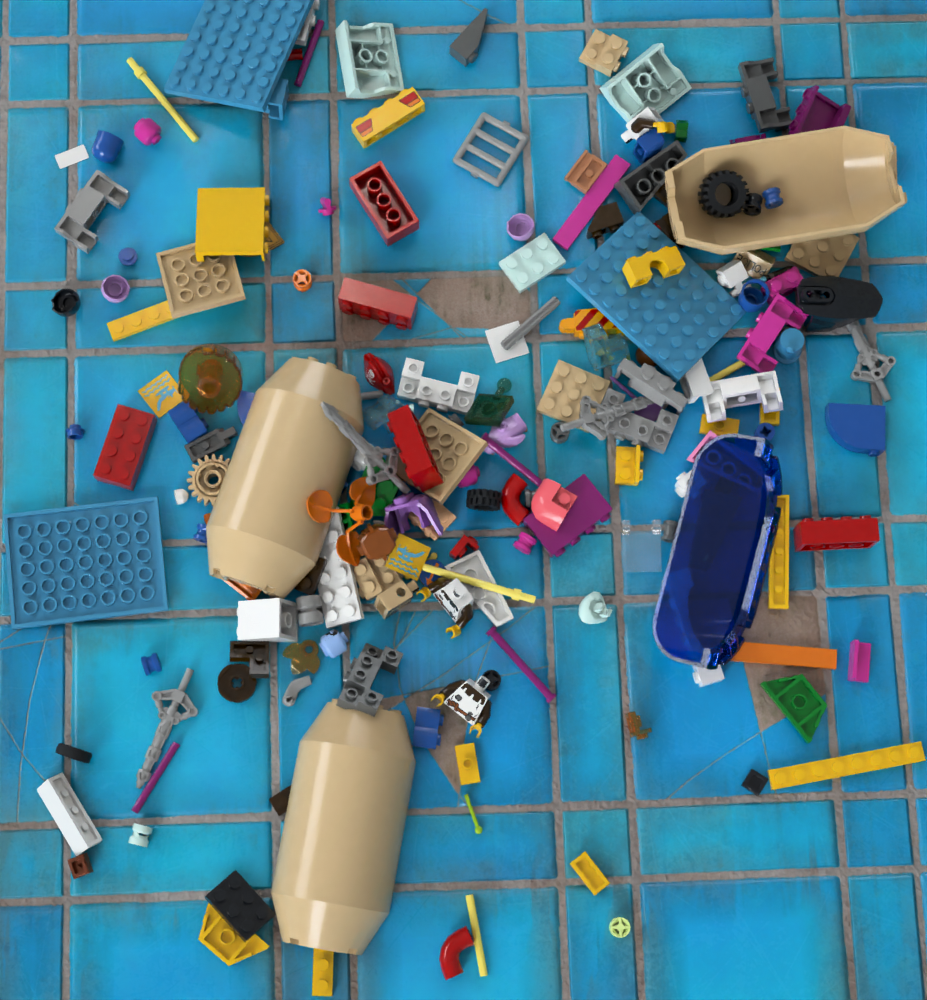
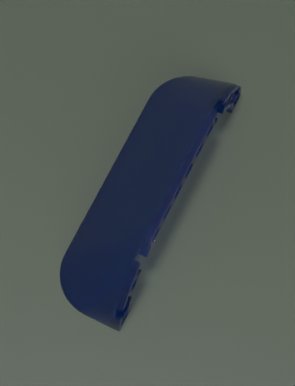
[652,433,782,670]

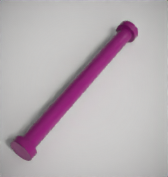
[480,432,542,487]
[486,626,557,703]

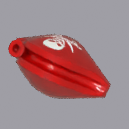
[363,353,395,396]

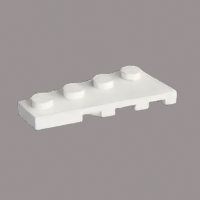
[444,550,514,628]

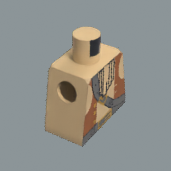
[374,580,419,620]

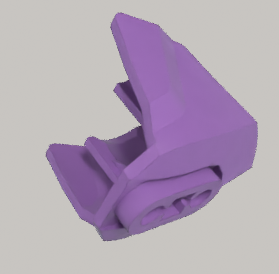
[384,492,444,541]

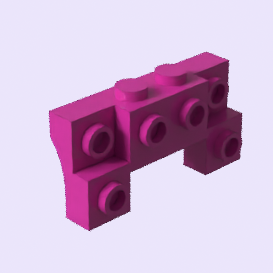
[736,293,808,373]

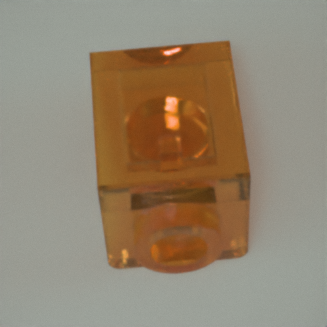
[625,711,652,740]

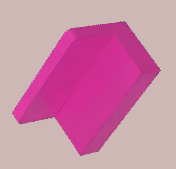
[847,639,871,683]

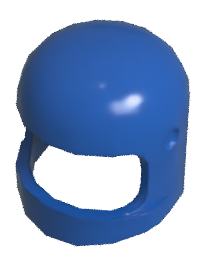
[92,130,124,163]
[738,279,770,313]

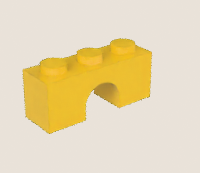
[622,246,686,288]

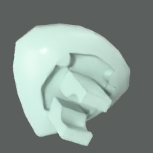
[578,591,613,624]

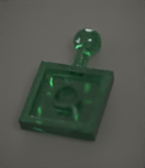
[464,378,514,427]

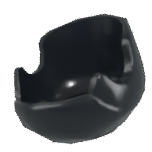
[51,289,80,317]

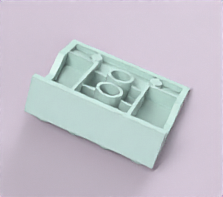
[335,20,404,98]
[599,43,692,123]

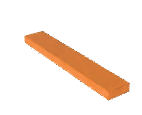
[719,640,837,670]

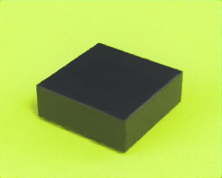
[741,769,769,796]

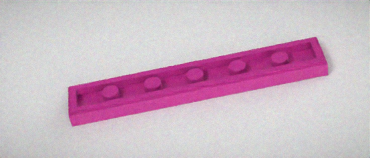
[552,155,631,251]

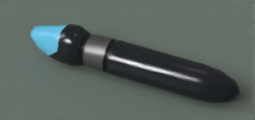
[760,266,793,282]

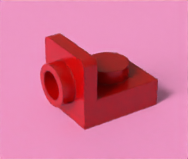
[449,534,479,560]

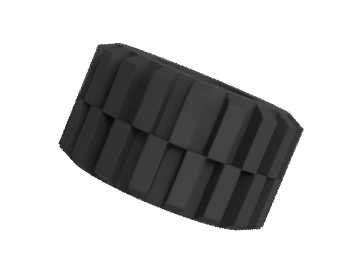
[698,170,749,218]

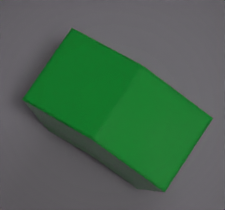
[674,120,689,142]

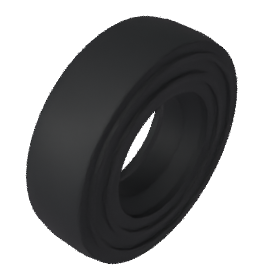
[56,743,92,764]

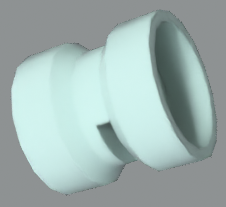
[128,823,153,848]

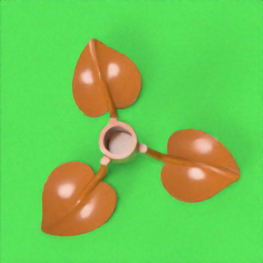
[306,477,377,566]

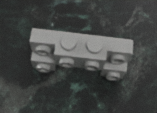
[54,170,131,254]
[615,358,688,415]
[596,388,679,454]

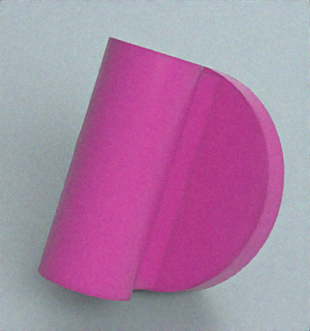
[318,197,337,216]

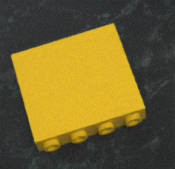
[195,187,270,262]

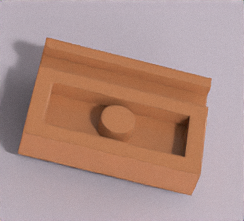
[564,150,608,195]

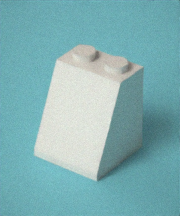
[236,598,298,642]

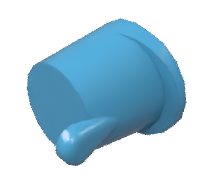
[773,328,804,364]

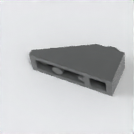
[449,8,488,67]

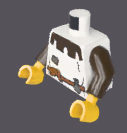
[621,107,675,144]
[416,577,474,639]
[431,675,492,738]

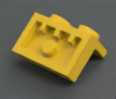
[615,445,644,486]

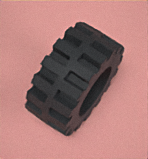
[466,489,501,511]

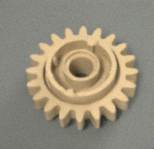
[187,454,230,506]

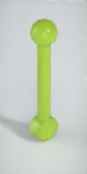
[464,794,483,834]

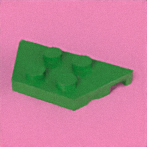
[350,457,403,516]
[760,674,827,744]

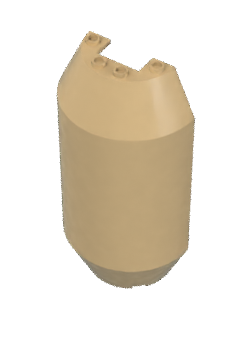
[665,126,907,255]
[206,357,364,599]
[271,699,416,955]

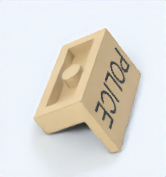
[733,249,776,279]

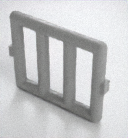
[453,112,529,187]

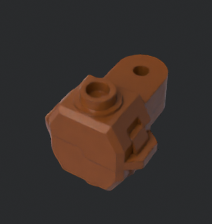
[356,523,398,561]

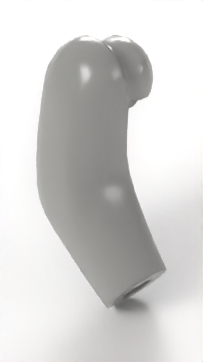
[282,675,312,707]

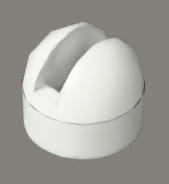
[174,489,189,505]

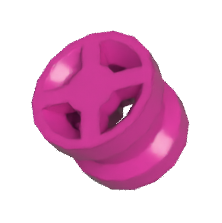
[513,532,537,555]

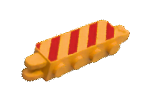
[559,308,625,339]

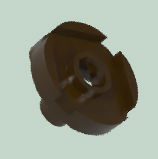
[217,664,257,703]

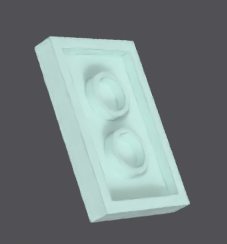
[499,232,566,293]

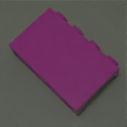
[788,85,852,135]
[523,474,613,558]

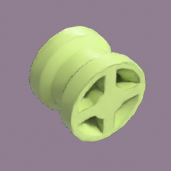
[609,917,631,938]

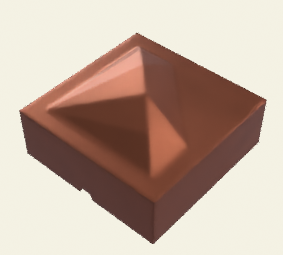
[67,853,94,879]

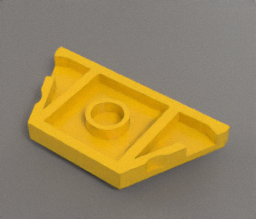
[198,902,270,966]

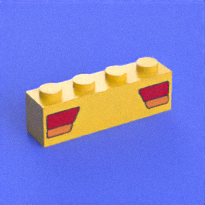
[351,86,425,149]

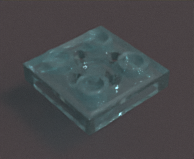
[362,394,403,434]

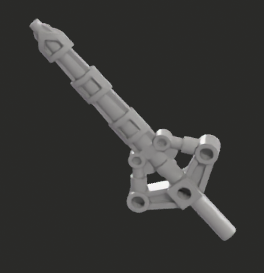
[846,320,896,402]
[560,395,656,440]
[320,401,410,494]
[136,668,199,789]

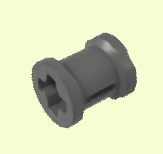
[661,520,681,543]

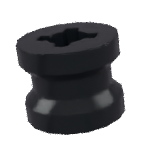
[743,193,763,216]
[482,670,501,691]

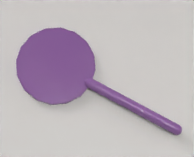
[610,376,662,422]

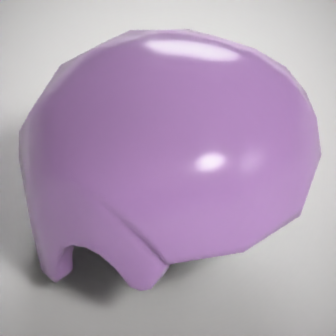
[507,213,535,241]
[101,275,130,303]

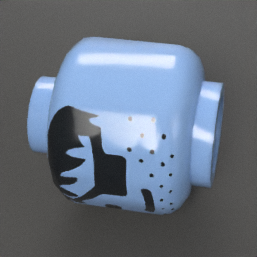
[319,629,349,658]

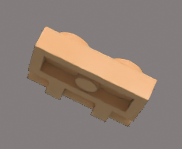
[408,499,456,541]

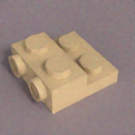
[579,29,630,77]
[352,555,403,601]

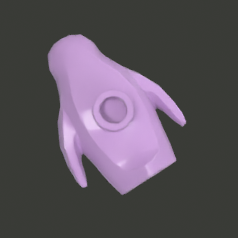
[484,412,528,455]

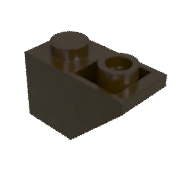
[586,202,624,239]

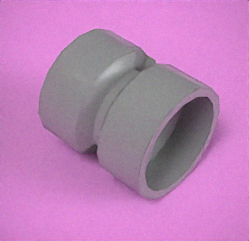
[296,595,324,627]

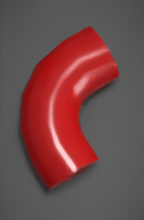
[501,473,530,526]
[439,926,474,980]

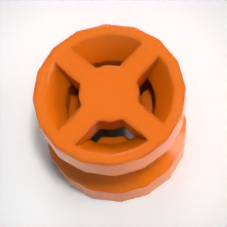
[293,269,312,292]

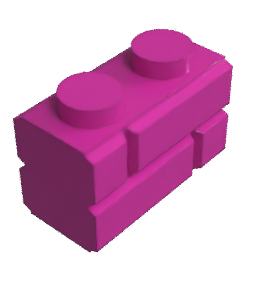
[760,267,803,305]

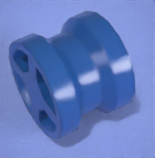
[762,187,783,209]
[754,423,775,444]
[193,523,207,544]
[141,652,162,676]

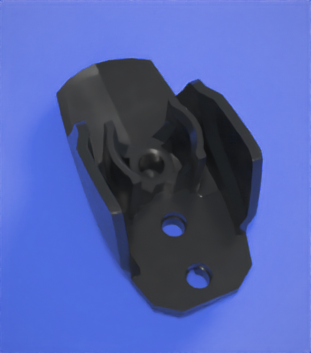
[797,276,883,333]

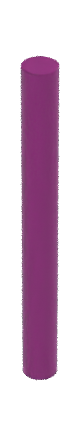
[294,19,324,87]
[131,741,180,814]

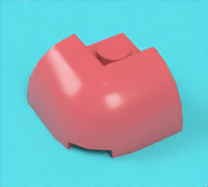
[531,478,578,532]

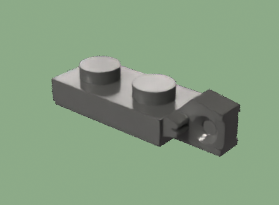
[184,426,238,464]

